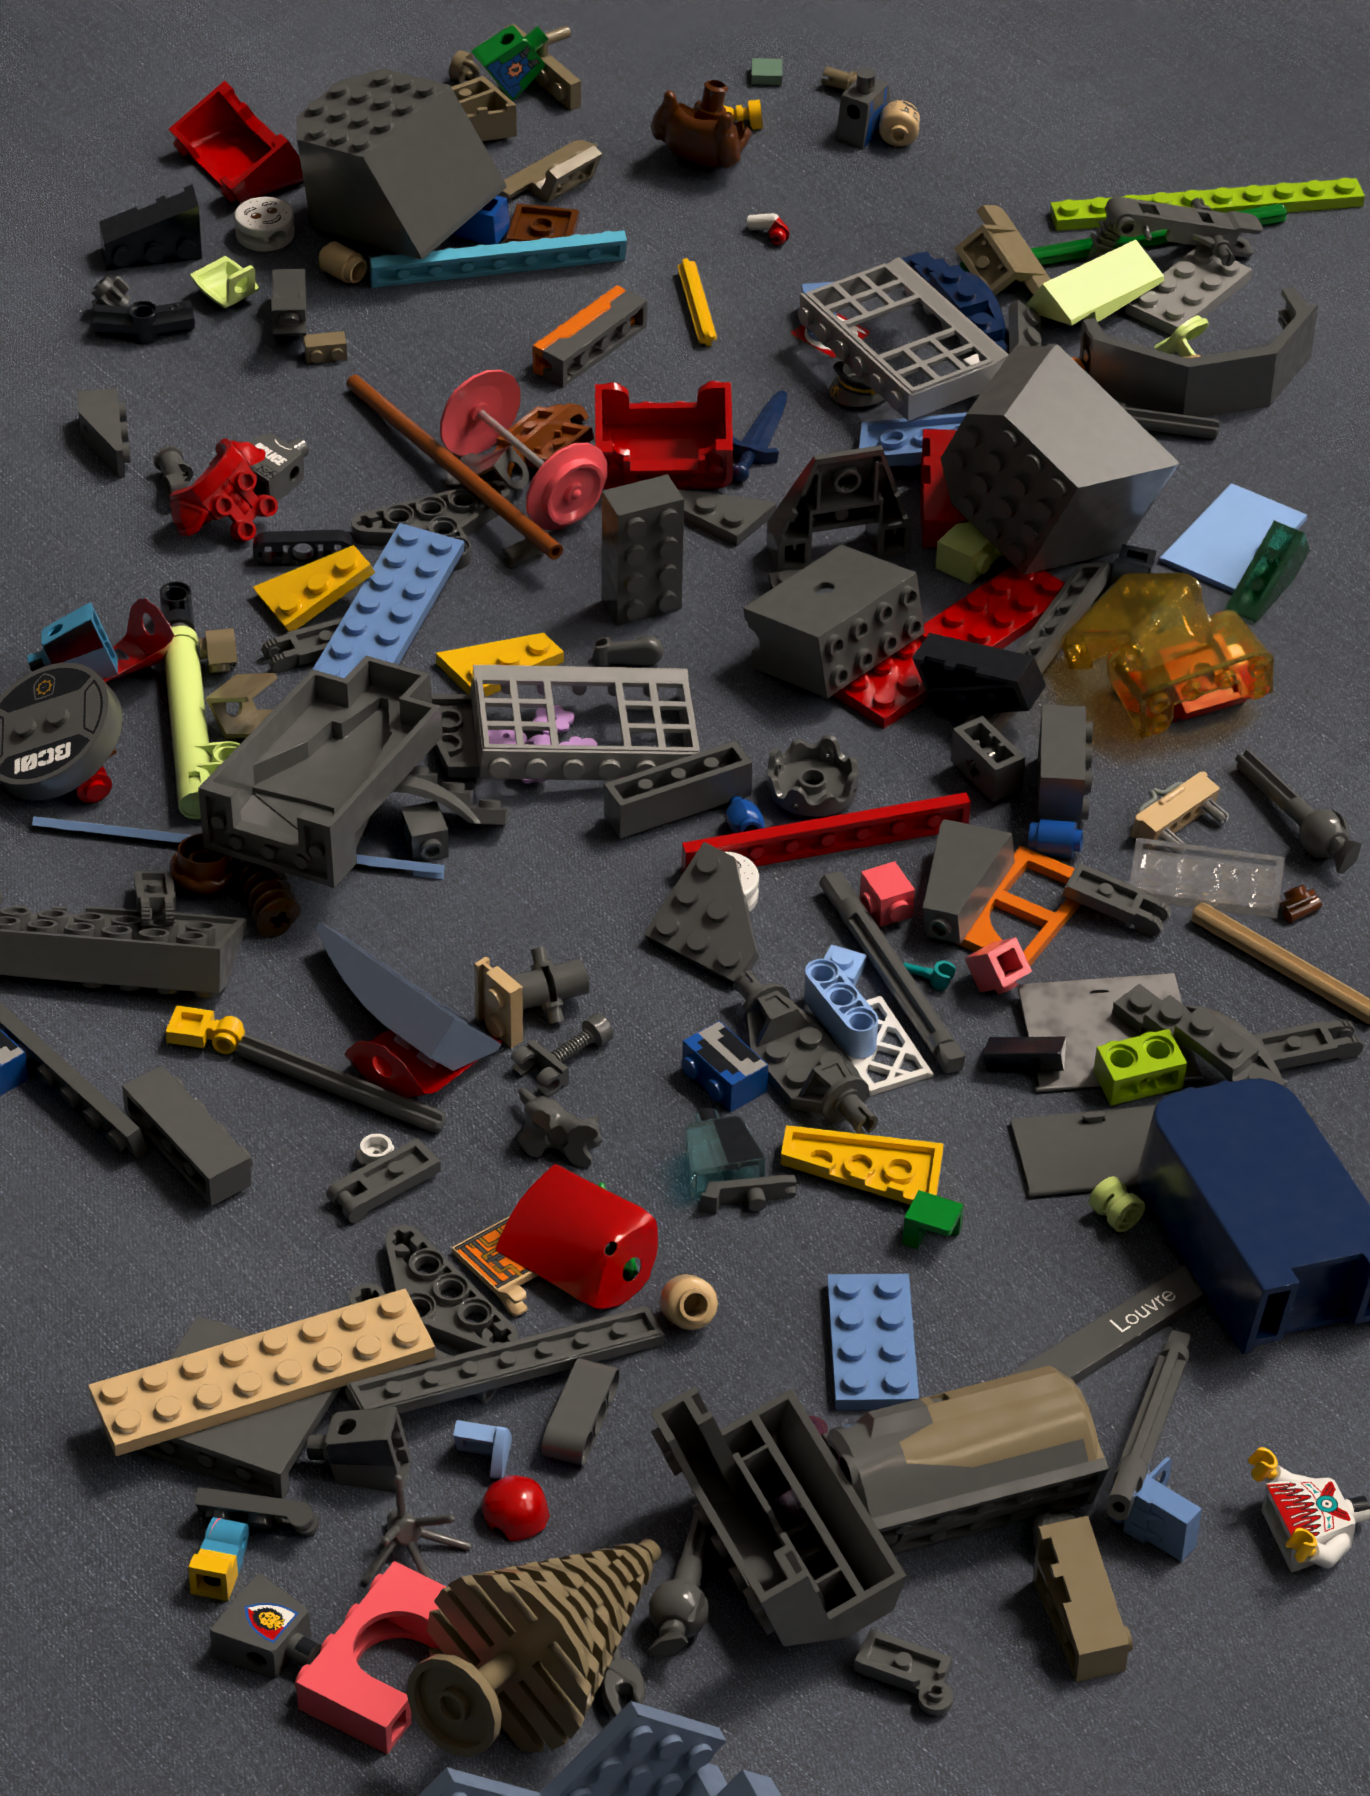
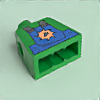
[471,25,549,101]

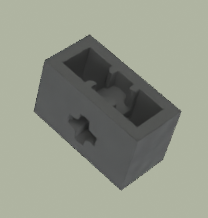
[951,716,1025,803]

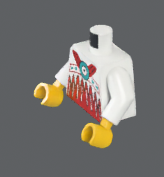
[1248,1447,1370,1572]

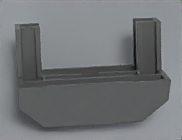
[650,1386,907,1646]

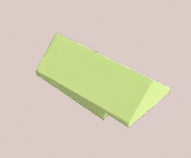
[1025,240,1164,326]

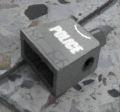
[248,433,309,502]

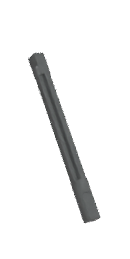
[819,871,966,1074]
[1107,1330,1192,1520]

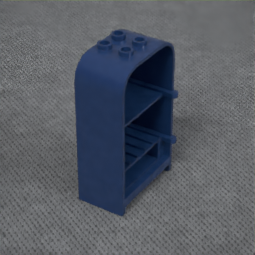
[1136,1078,1370,1354]

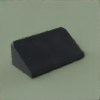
[984,1036,1067,1071]

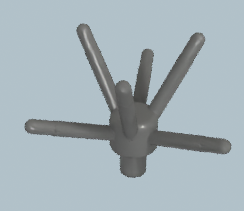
[362,1474,471,1585]

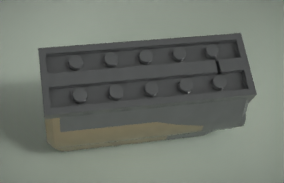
[821,1366,1109,1555]

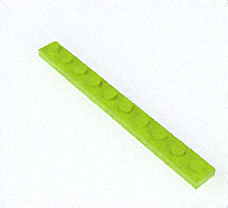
[1050,178,1365,231]

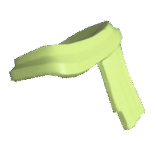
[1154,315,1209,357]

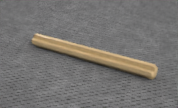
[1191,903,1370,1025]

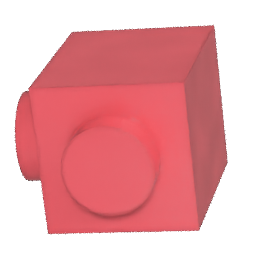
[860,861,915,927]
[964,937,1032,994]

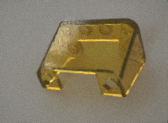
[1062,573,1215,671]
[1107,610,1274,738]

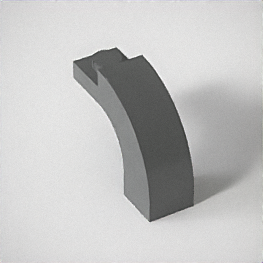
[271,269,307,337]

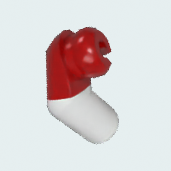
[747,213,790,246]

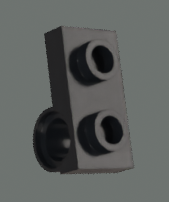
[1108,544,1156,604]

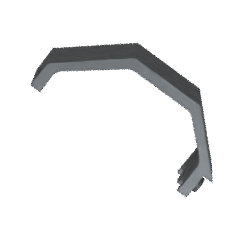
[1079,287,1318,417]

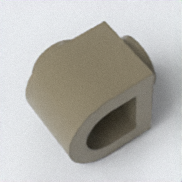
[198,628,238,673]

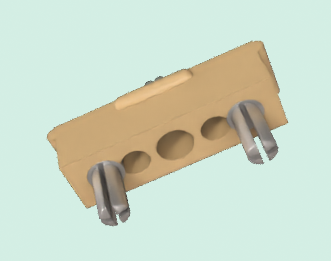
[1130,772,1229,853]

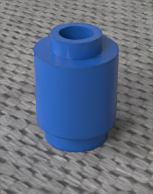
[1028,819,1083,859]

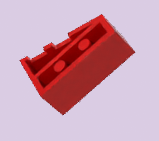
[920,429,969,548]

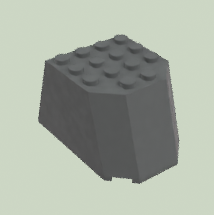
[297,68,507,260]
[940,343,1179,575]

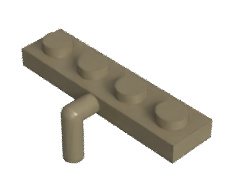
[504,24,581,111]

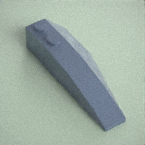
[316,922,502,1071]

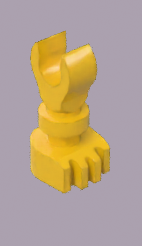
[723,99,763,130]

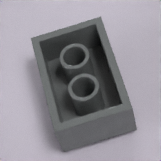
[1036,704,1093,830]

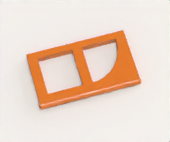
[955,846,1081,966]

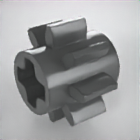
[90,275,131,307]

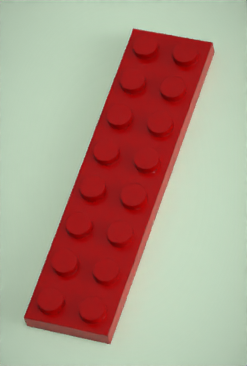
[833,565,1065,729]

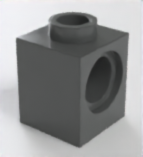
[401,801,449,862]

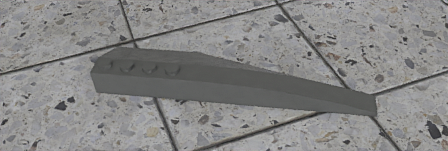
[0,906,247,997]

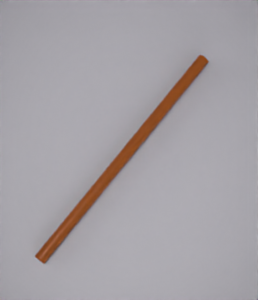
[346,374,563,560]

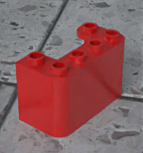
[595,381,733,489]

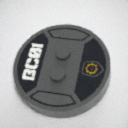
[0,663,123,801]

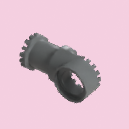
[153,444,193,503]

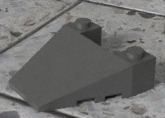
[766,445,912,572]

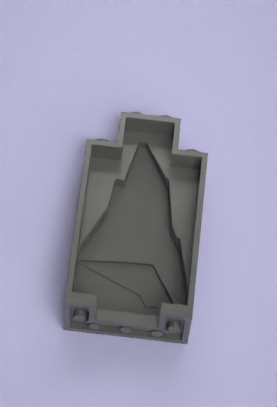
[198,656,443,888]

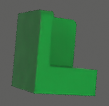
[902,1190,964,1249]

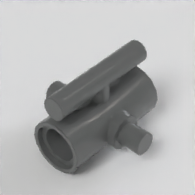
[510,946,590,1024]

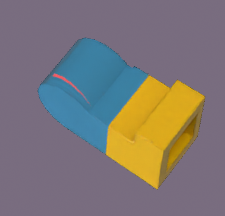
[188,1517,249,1601]

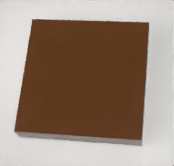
[505,203,579,243]

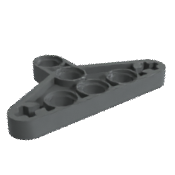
[351,480,511,569]
[385,1225,519,1352]

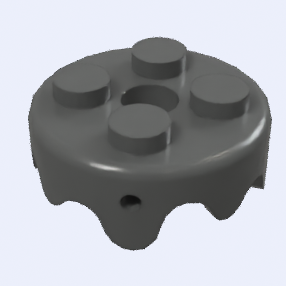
[767,735,859,817]

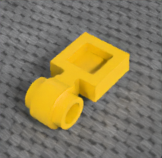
[165,1006,245,1054]

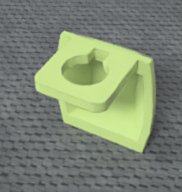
[190,256,259,309]

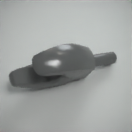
[599,1645,646,1719]

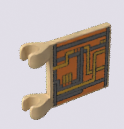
[452,1216,538,1317]

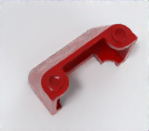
[168,80,303,204]

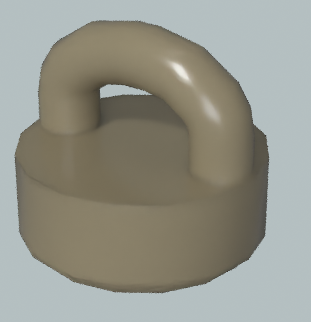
[449,50,480,82]

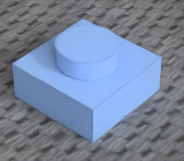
[824,945,867,986]

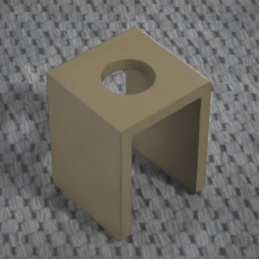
[205,673,277,739]

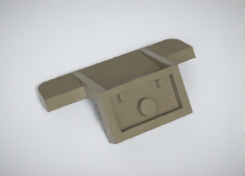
[498,140,602,202]
[954,205,1051,296]

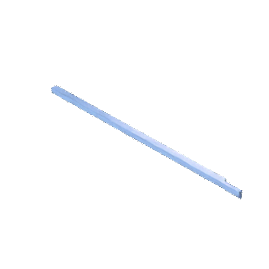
[32,816,445,879]

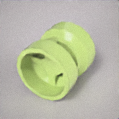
[1089,1176,1145,1232]

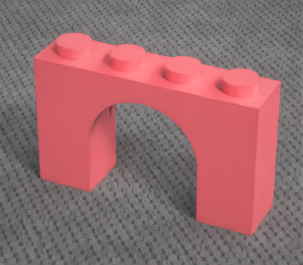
[295,1561,446,1754]

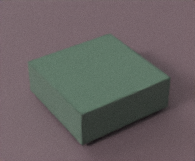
[751,58,782,86]

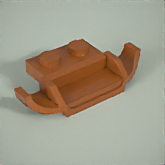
[493,403,595,481]

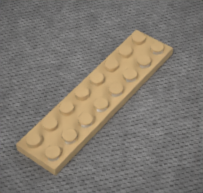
[88,1288,436,1456]

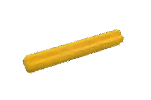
[677,258,717,347]

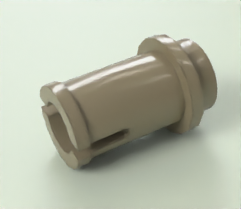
[821,66,857,91]

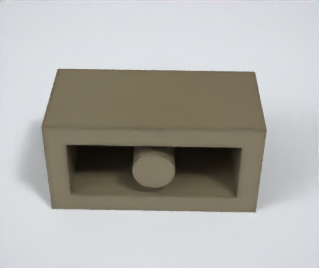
[303,331,347,364]

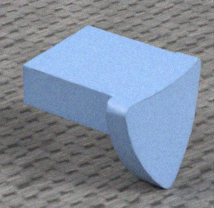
[453,1420,512,1479]

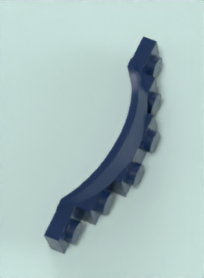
[901,251,1009,355]

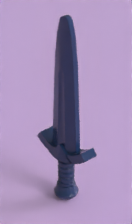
[733,390,787,483]

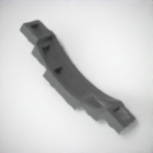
[393,765,509,825]
[1112,984,1314,1120]

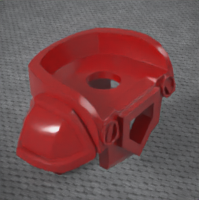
[169,438,278,541]

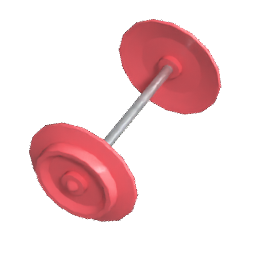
[440,370,607,530]

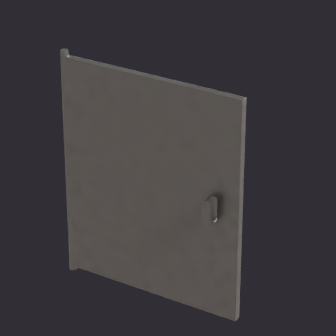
[1017,973,1204,1093]

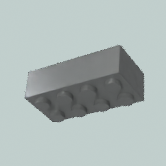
[601,474,684,625]

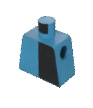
[27,603,118,679]

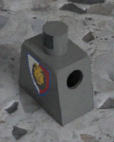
[209,1573,322,1678]

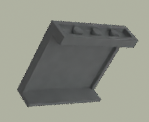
[137,1316,347,1499]

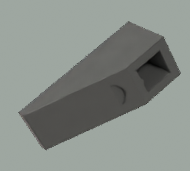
[77,388,131,478]

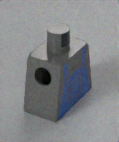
[836,68,890,149]

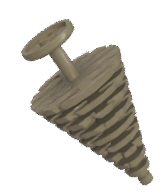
[407,1539,661,1757]

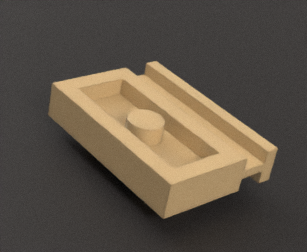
[474,957,523,1048]

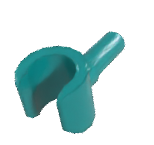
[903,961,956,991]

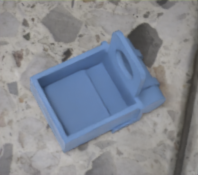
[1110,1457,1202,1562]

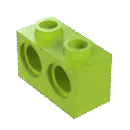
[1093,1029,1187,1106]

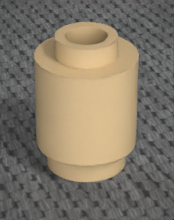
[319,241,367,283]

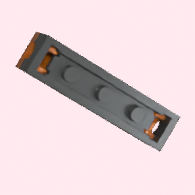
[532,285,647,387]

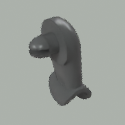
[592,635,664,667]

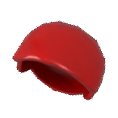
[481,1475,550,1541]

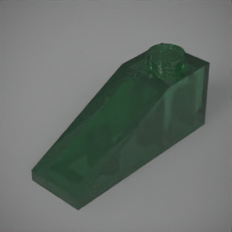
[1225,520,1310,623]

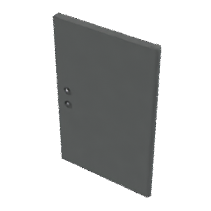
[1010,1105,1155,1197]

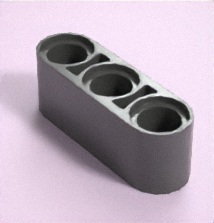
[541,1358,620,1466]

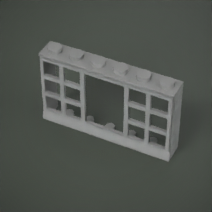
[798,257,1009,421]
[470,665,700,781]

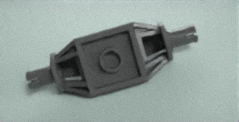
[733,971,878,1134]

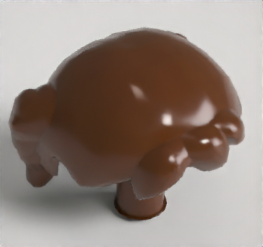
[651,80,752,169]

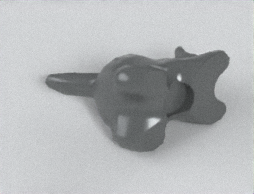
[518,1088,602,1168]

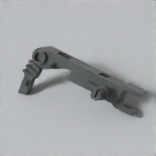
[1085,196,1263,266]

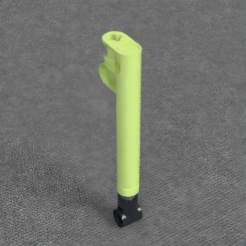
[159,581,240,819]

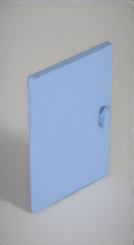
[1158,484,1307,595]

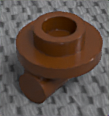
[1279,884,1322,923]

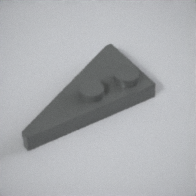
[678,489,776,546]

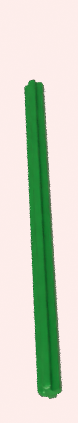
[959,203,1287,272]

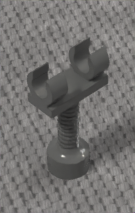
[510,1013,614,1097]

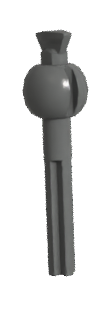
[1235,749,1362,874]
[648,1502,714,1656]

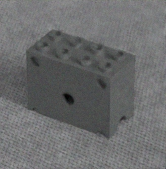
[743,544,925,698]

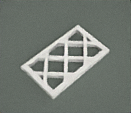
[826,996,933,1096]

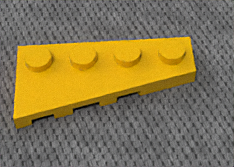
[781,1125,944,1205]

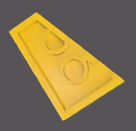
[253,545,375,632]
[436,632,564,697]

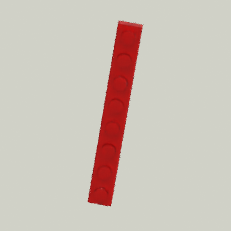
[681,792,971,873]

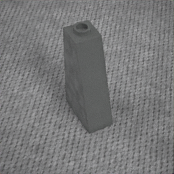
[923,819,1015,944]

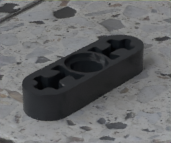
[253,530,353,567]

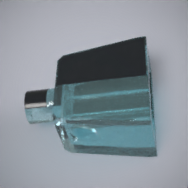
[685,1108,765,1198]

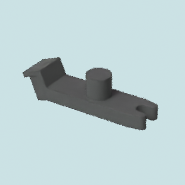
[700,1175,797,1214]

